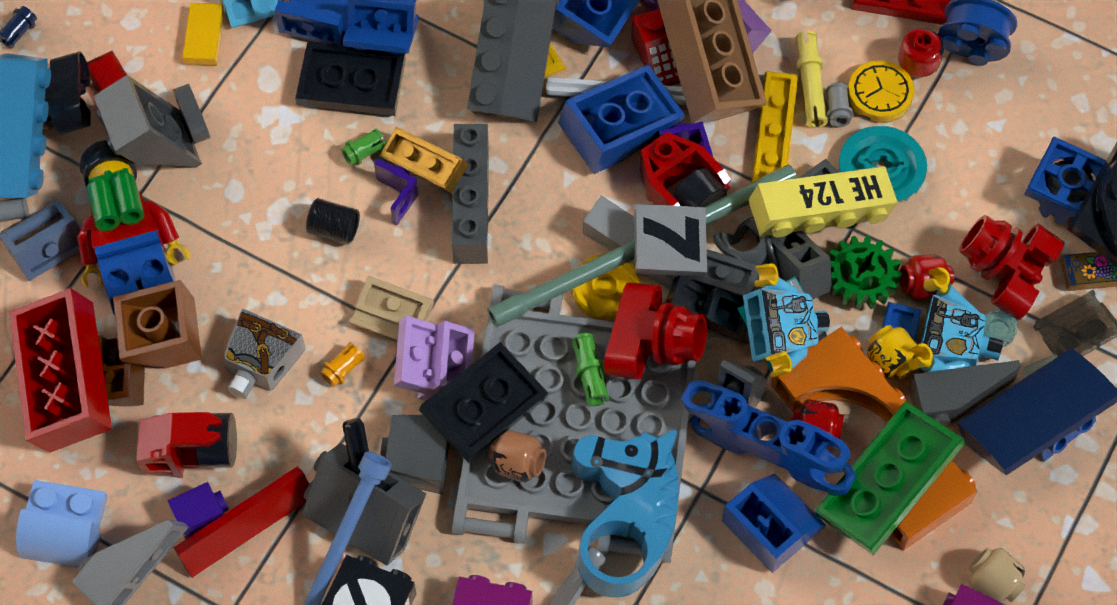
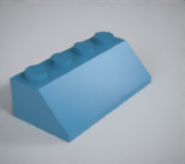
[0,53,51,198]

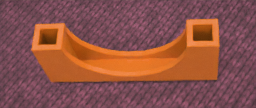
[771,326,978,551]

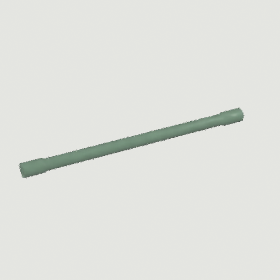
[487,165,797,327]

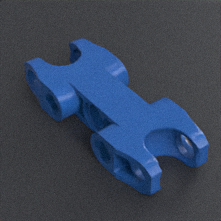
[681,380,856,495]

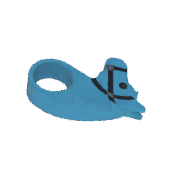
[572,430,679,598]

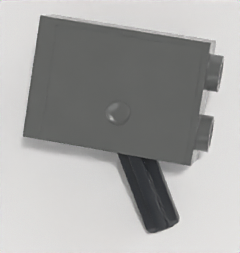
[302,418,426,566]

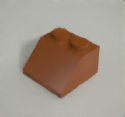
[113,280,202,368]

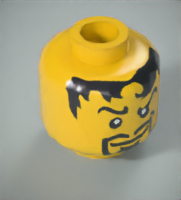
[867,325,917,379]

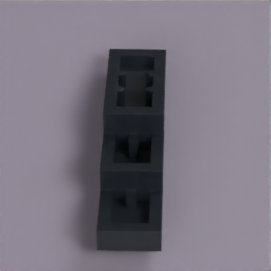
[666,275,750,345]

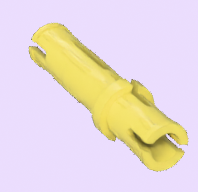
[796,30,828,128]

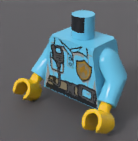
[743,263,830,378]
[908,267,1003,372]

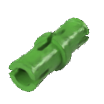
[571,333,610,406]

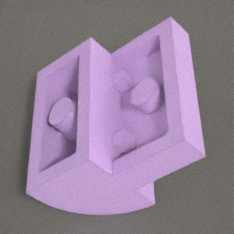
[394,315,475,400]

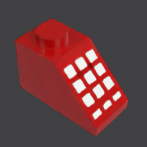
[631,8,680,86]

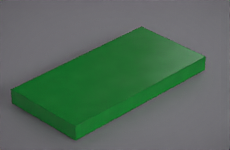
[814,401,965,556]

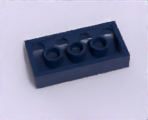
[957,348,1117,475]

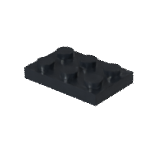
[295,42,406,116]
[419,342,549,463]

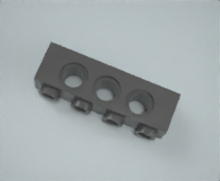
[452,124,489,264]

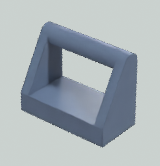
[0,200,81,281]

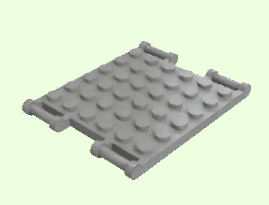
[452,285,696,563]

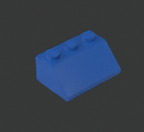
[552,0,639,48]

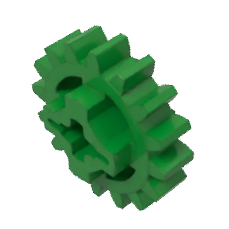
[829,235,902,310]

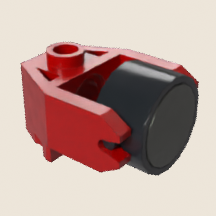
[639,132,731,207]
[136,412,237,478]

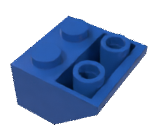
[722,473,826,573]

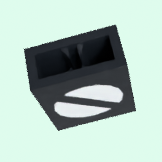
[322,554,417,605]

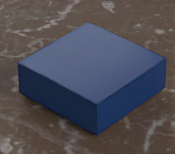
[881,302,922,342]

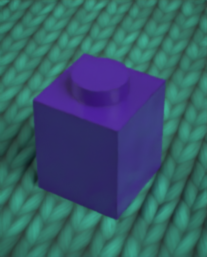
[167,482,229,540]

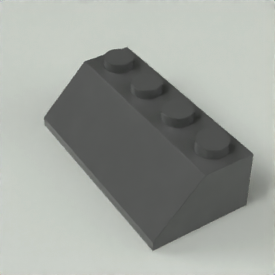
[467,0,557,122]

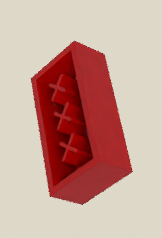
[9,288,112,453]

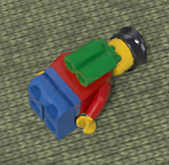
[77,140,191,315]

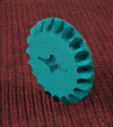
[838,126,927,202]

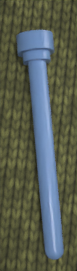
[304,452,392,605]

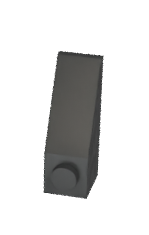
[747,217,832,300]
[717,360,768,408]
[909,360,1021,427]

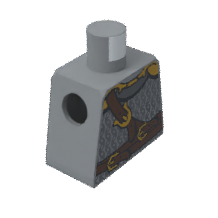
[223,308,306,399]

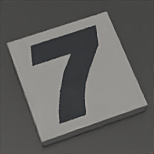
[634,204,707,277]

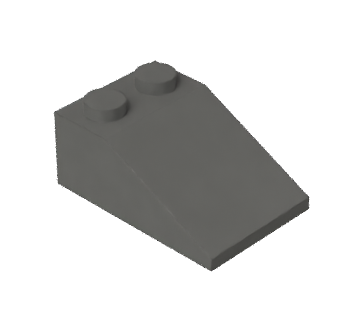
[94,75,202,167]

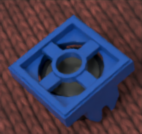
[1024,136,1106,224]

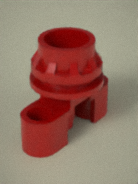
[959,215,1065,321]
[604,282,707,380]

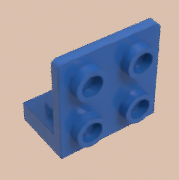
[274,0,348,46]

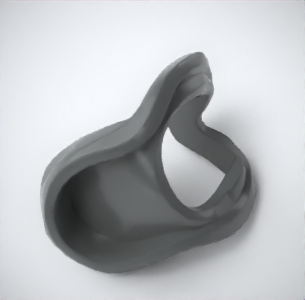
[713,218,778,269]

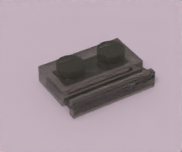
[1033,290,1117,358]

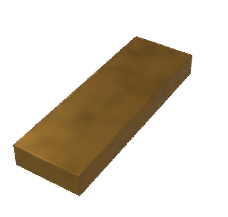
[379,127,469,193]

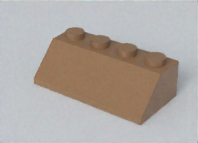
[657,0,767,123]

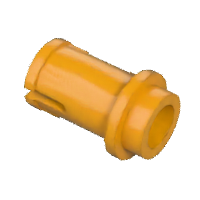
[320,342,366,387]

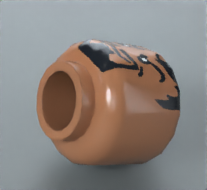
[489,430,546,483]

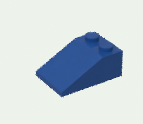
[558,65,685,174]

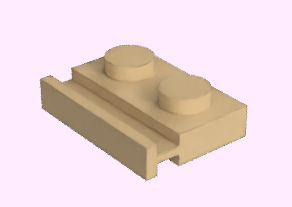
[349,276,434,342]

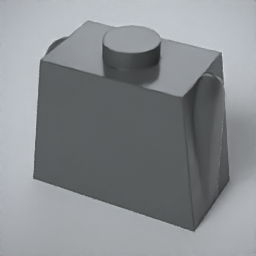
[380,415,450,495]

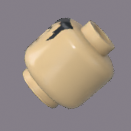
[968,548,1025,602]

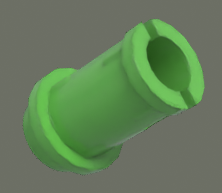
[341,128,386,166]

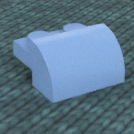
[16,480,108,568]

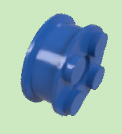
[938,0,1017,66]

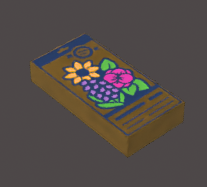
[1060,252,1117,291]

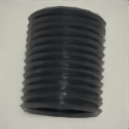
[306,198,360,245]

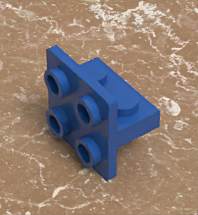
[343,0,419,54]

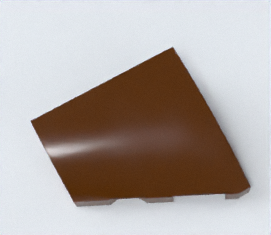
[98,335,145,406]

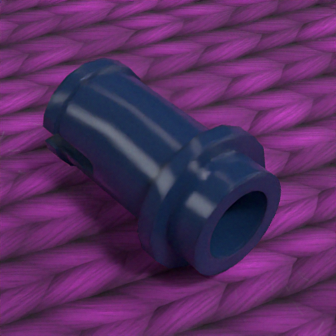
[0,6,37,49]

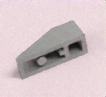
[72,520,189,605]

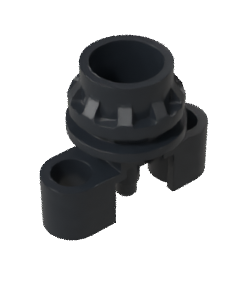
[43,51,91,135]

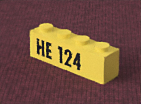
[748,166,898,238]

